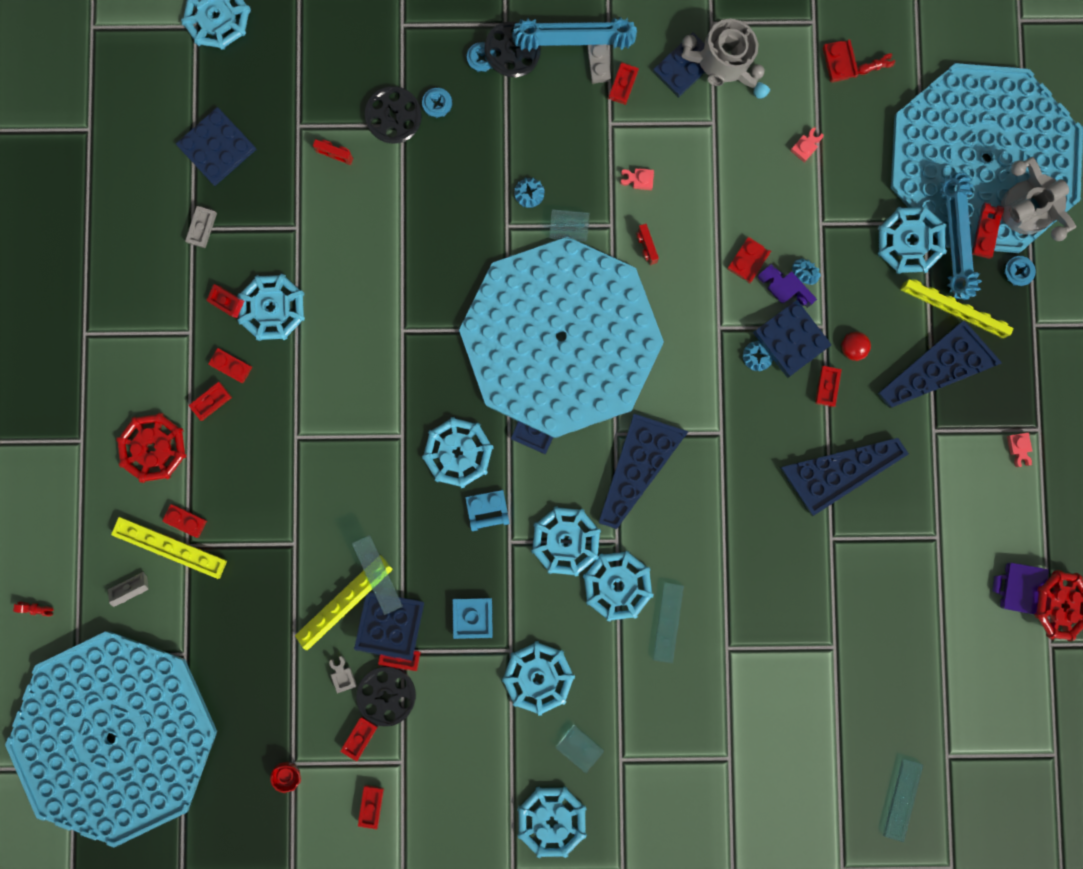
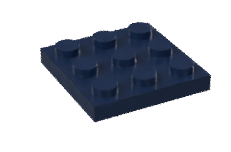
[176,107,257,186]
[753,300,832,378]
[354,592,425,661]

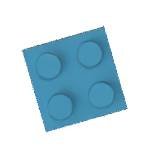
[453,598,493,639]

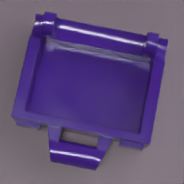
[992,563,1049,615]

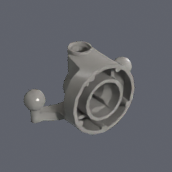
[682,19,765,88]
[1001,157,1076,241]

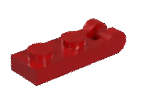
[972,202,1004,259]

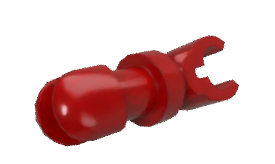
[858,53,895,75]
[13,601,54,617]

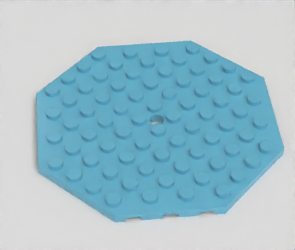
[891,63,1083,253]
[459,237,664,438]
[5,631,217,847]

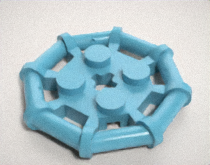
[181,0,251,50]
[877,206,947,274]
[237,274,305,341]
[422,417,494,488]
[531,506,601,577]
[583,550,654,622]
[502,641,575,716]
[517,786,587,858]

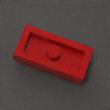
[609,62,639,105]
[313,139,353,165]
[636,223,659,265]
[206,284,245,318]
[208,348,252,384]
[815,366,842,407]
[188,382,232,421]
[162,504,207,538]
[378,651,421,671]
[340,716,378,762]
[358,785,384,829]

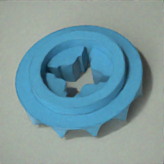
[467,42,497,72]
[422,88,452,118]
[514,177,544,208]
[1004,256,1036,286]
[792,258,821,285]
[743,341,773,371]

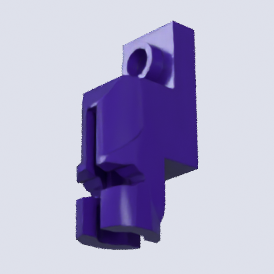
[757,264,817,308]

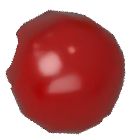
[841,331,871,361]
[270,762,301,793]

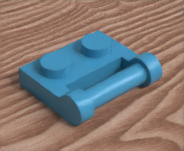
[465,490,510,531]

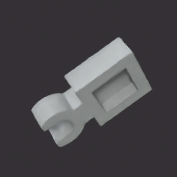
[329,656,357,693]

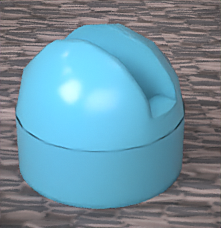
[754,82,770,99]

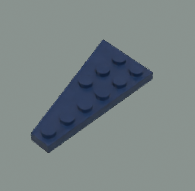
[878,320,1002,408]
[598,414,688,529]
[780,438,909,516]

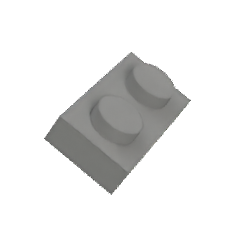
[588,44,611,84]
[185,206,217,248]
[108,572,149,607]

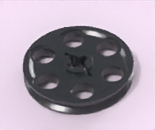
[484,22,541,77]
[365,87,422,144]
[356,666,416,726]

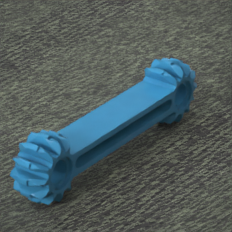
[512,17,637,51]
[939,172,982,300]

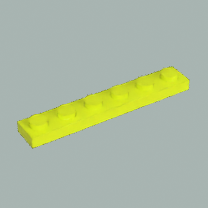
[900,279,1014,338]
[111,517,227,579]
[295,555,393,650]

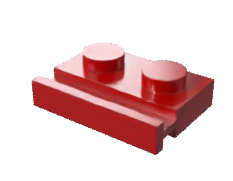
[823,39,859,82]
[727,237,771,284]

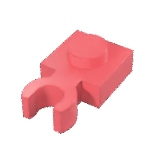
[790,127,824,163]
[621,168,654,190]
[1007,433,1032,467]

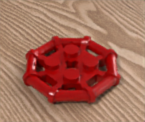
[116,413,187,483]
[1034,570,1083,642]

